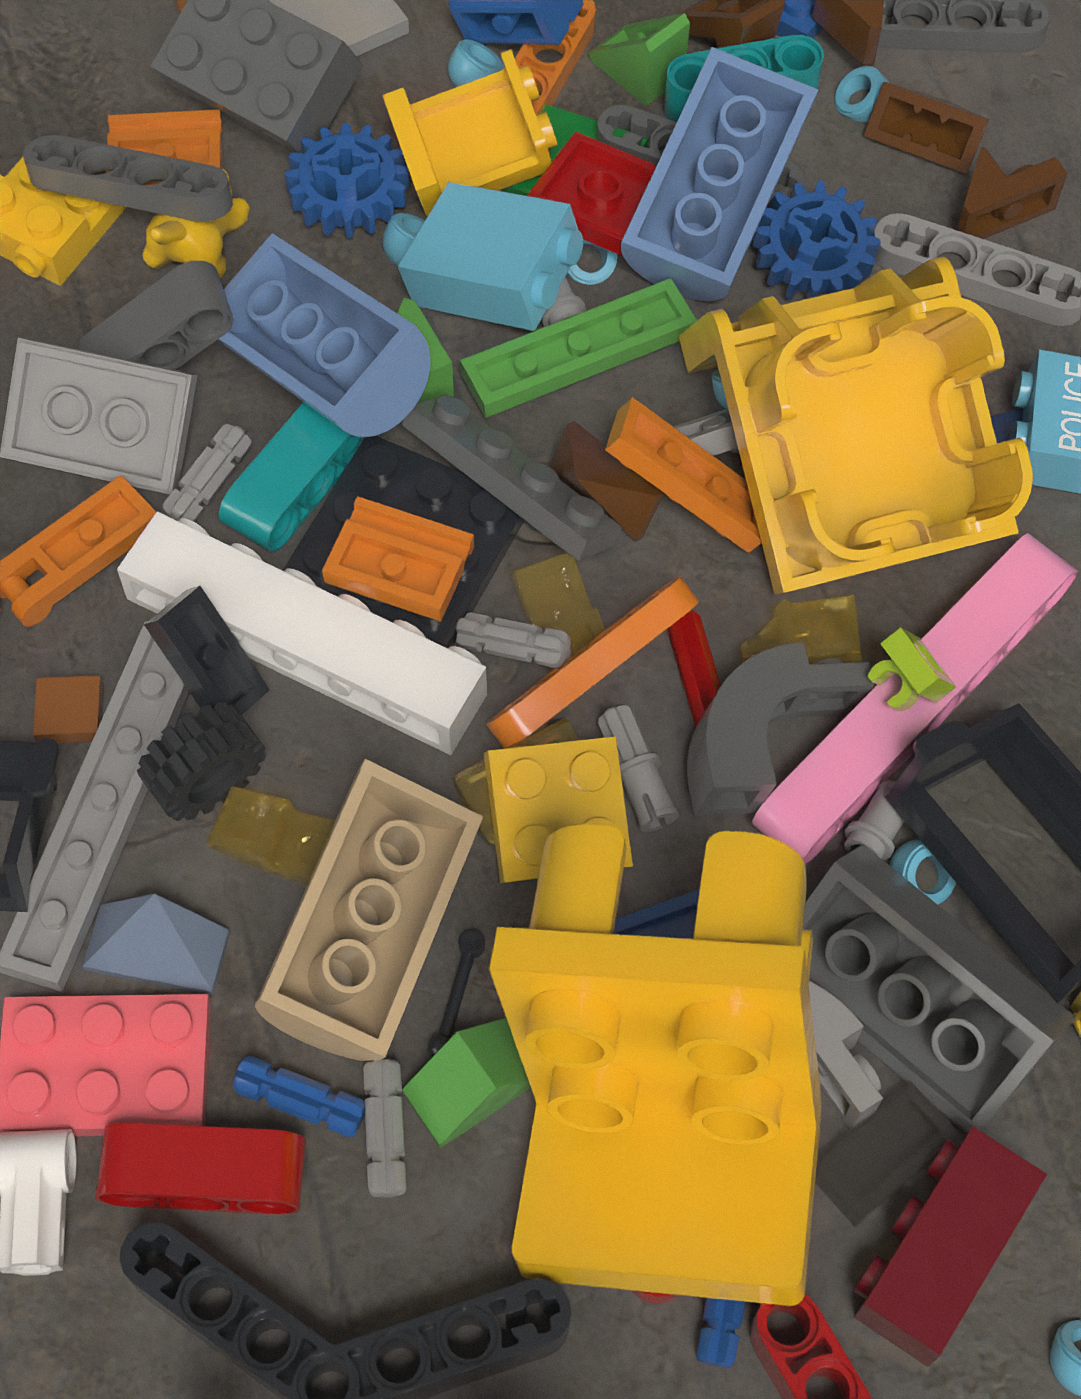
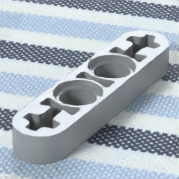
[873,213,1081,327]

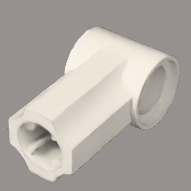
[0,1129,77,1276]

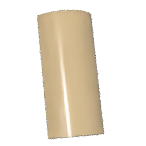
[255,759,483,1061]

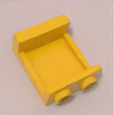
[382,49,558,217]

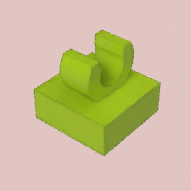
[868,627,956,711]

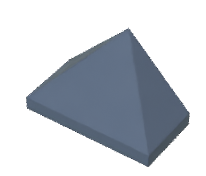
[82,894,230,996]

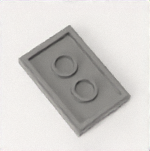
[0,338,198,494]

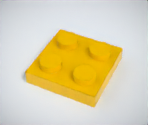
[484,736,633,883]

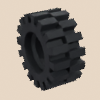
[137,702,266,821]

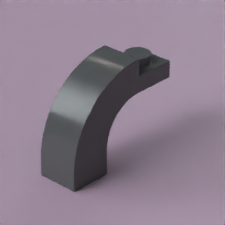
[687,642,875,816]

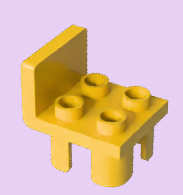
[679,256,1033,595]
[489,824,821,1306]

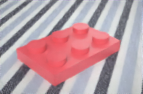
[0,994,212,1137]

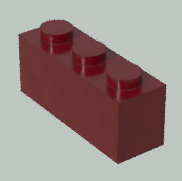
[854,1126,1047,1367]

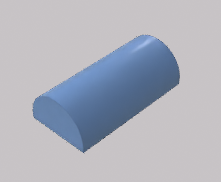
[621,47,818,301]
[218,233,431,437]

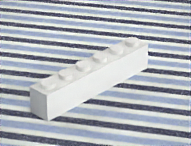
[117,512,487,755]

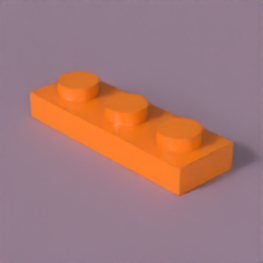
[605,397,762,553]

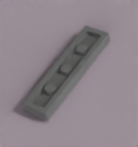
[402,394,622,561]

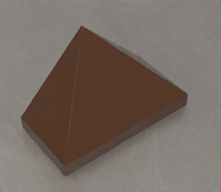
[864,82,989,174]
[549,421,664,542]

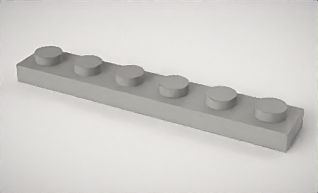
[0,621,189,992]

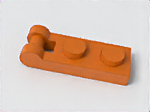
[0,475,156,627]

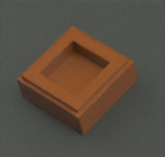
[33,675,104,744]

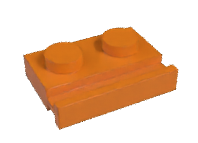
[106,109,223,186]
[322,496,474,622]

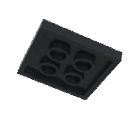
[283,436,525,649]

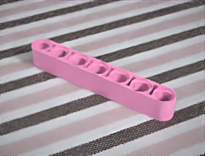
[752,533,1078,865]

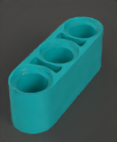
[664,35,824,122]
[219,402,364,553]

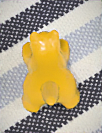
[142,161,251,278]

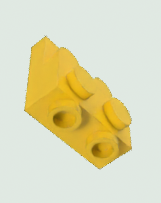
[0,157,126,286]

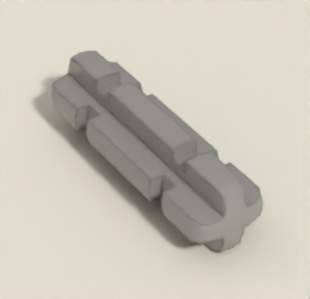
[161,424,252,522]
[455,612,572,668]
[363,1059,406,1198]

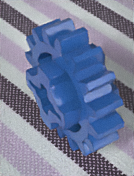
[285,123,410,238]
[752,181,881,299]

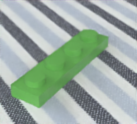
[460,278,697,418]

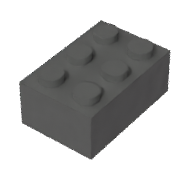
[150,0,364,154]

